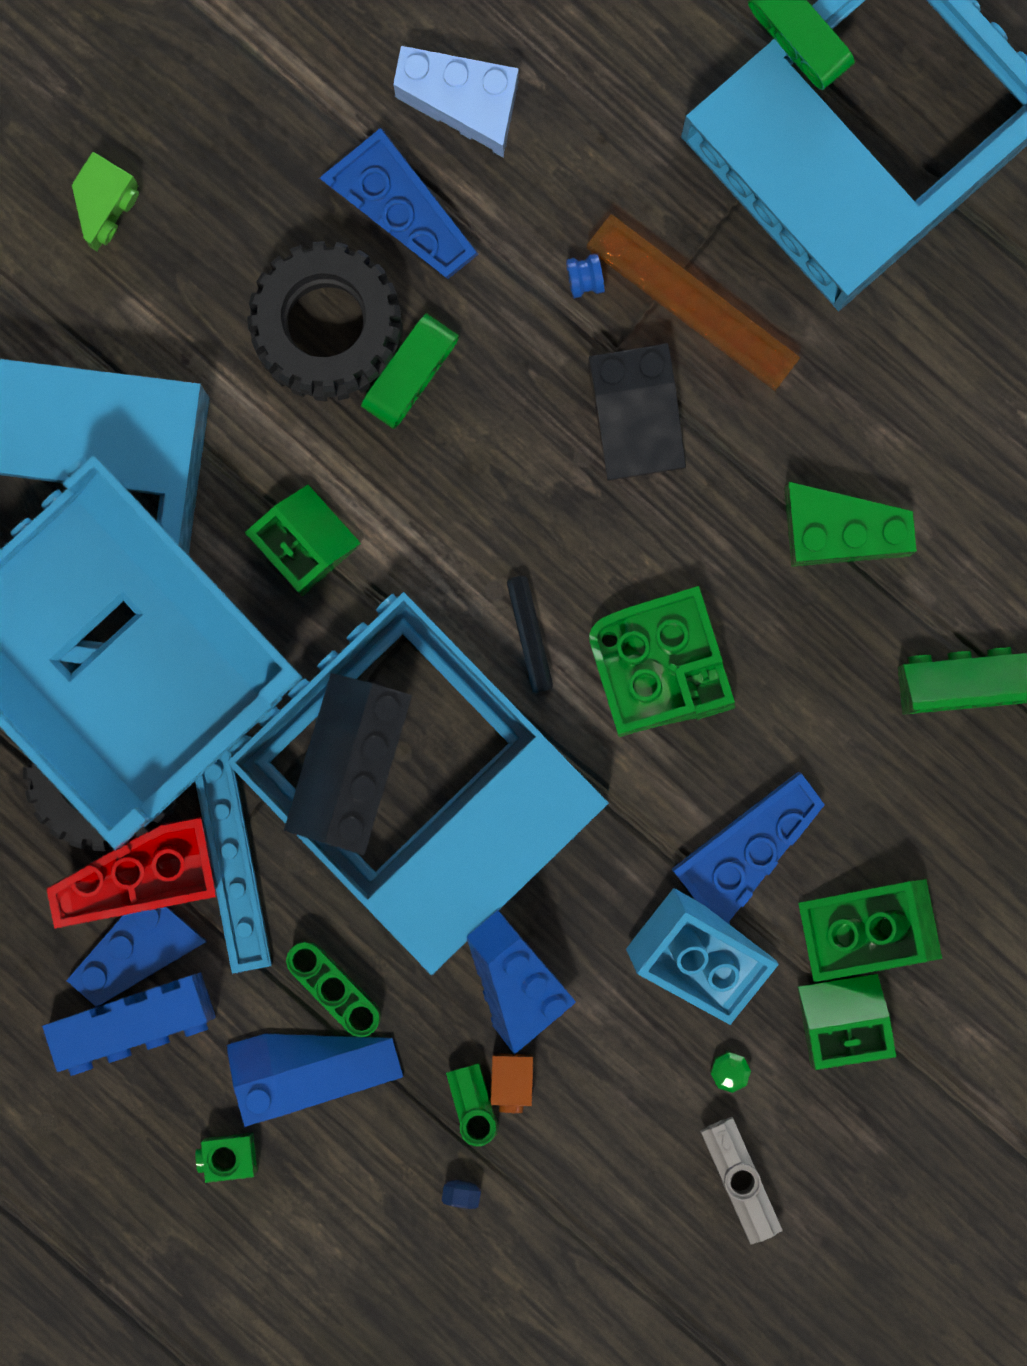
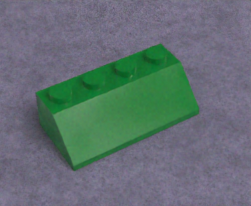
[898,647,1027,715]

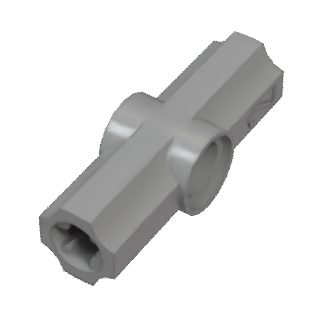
[700,1117,783,1245]

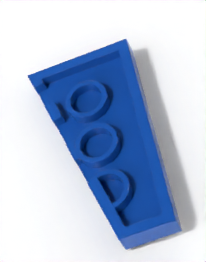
[320,128,479,279]
[672,772,825,924]

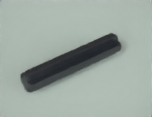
[507,576,553,693]

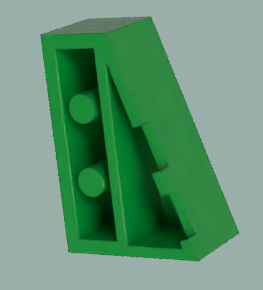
[784,482,917,567]

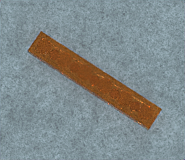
[587,214,800,391]

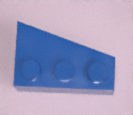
[467,910,576,1055]

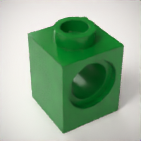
[195,1132,258,1183]

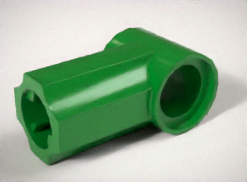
[446,1063,499,1146]

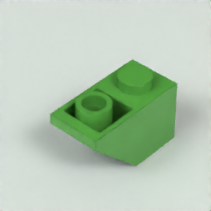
[72,152,139,252]

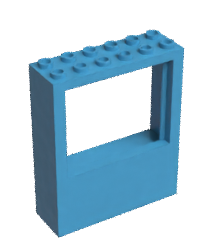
[681,0,1027,312]
[0,359,210,674]
[227,592,609,976]

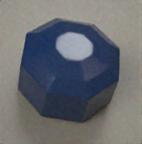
[441,1180,481,1209]

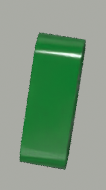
[747,0,855,90]
[361,313,460,429]
[286,941,381,1037]

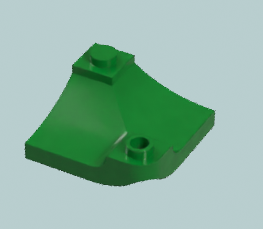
[589,586,735,737]

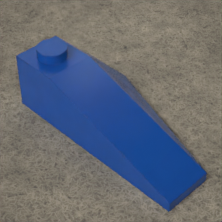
[227,1033,404,1127]

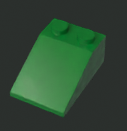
[798,879,942,982]

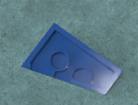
[66,906,208,1007]

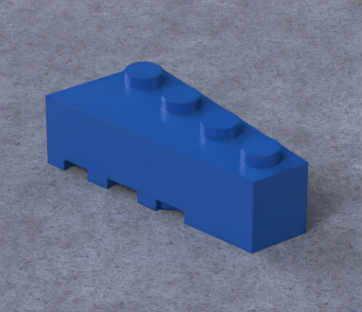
[42,972,216,1076]

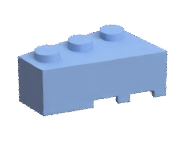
[393,46,518,157]

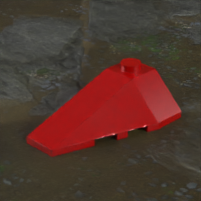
[46,817,216,929]

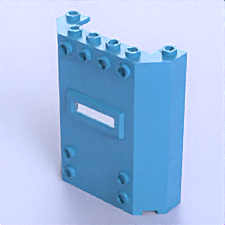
[0,455,303,849]

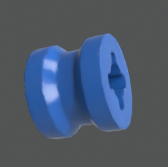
[566,253,605,299]

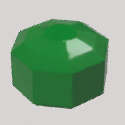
[710,1051,751,1093]

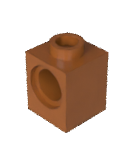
[491,1053,533,1113]

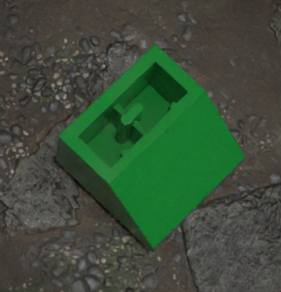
[245,485,361,597]
[797,974,896,1070]

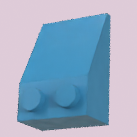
[626,888,779,1025]

